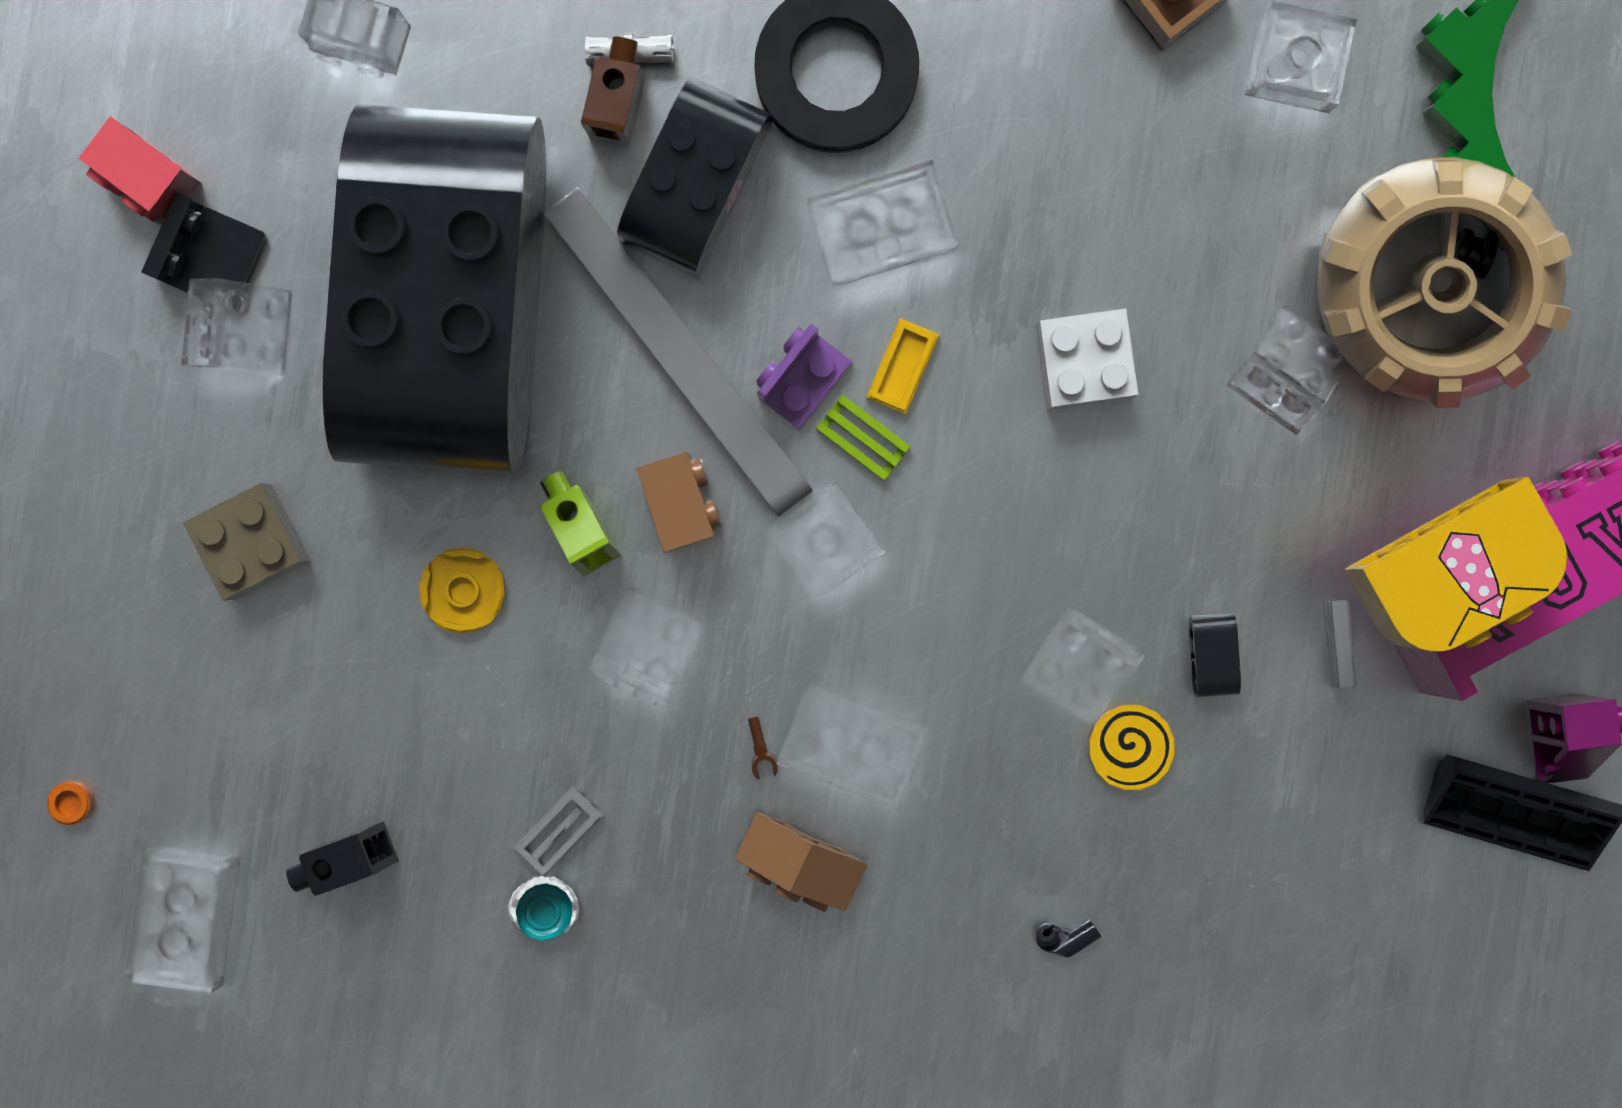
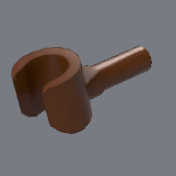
[748,717,778,779]

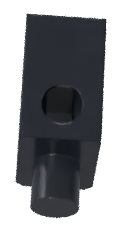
[286,821,399,896]

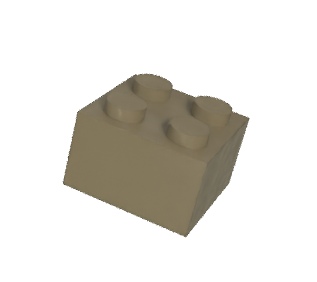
[183,483,310,601]

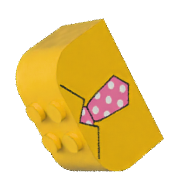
[1343,476,1567,652]

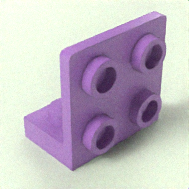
[756,323,852,430]

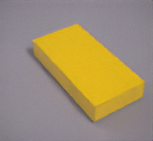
[866,318,940,414]

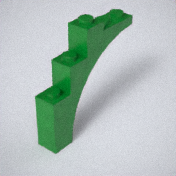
[1416,0,1519,252]

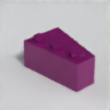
[1526,694,1622,783]

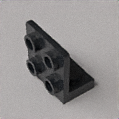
[141,192,266,311]

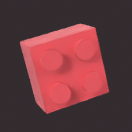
[78,116,201,222]

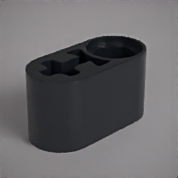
[1188,612,1241,697]

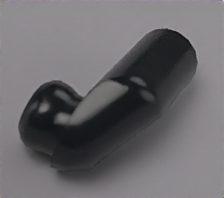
[1036,919,1101,958]

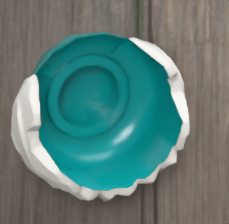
[507,875,580,941]

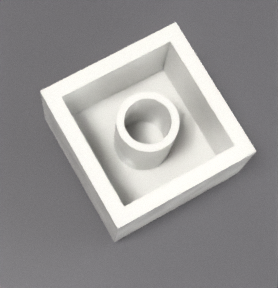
[1035,308,1139,410]

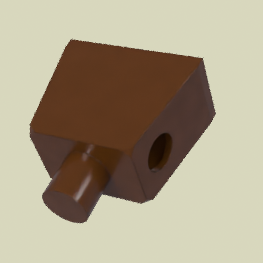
[581,36,643,144]

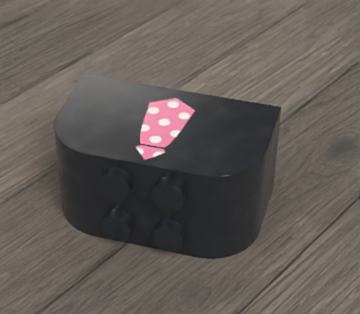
[617,76,772,280]

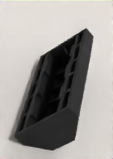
[1423,754,1622,871]

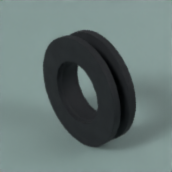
[754,0,919,153]

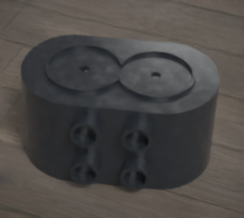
[322,104,546,475]

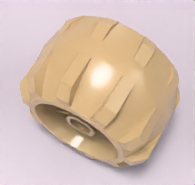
[1316,157,1573,408]

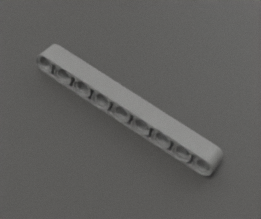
[543,187,813,517]

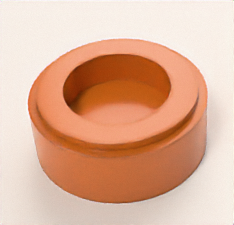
[47,781,94,825]

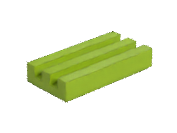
[816,394,911,481]

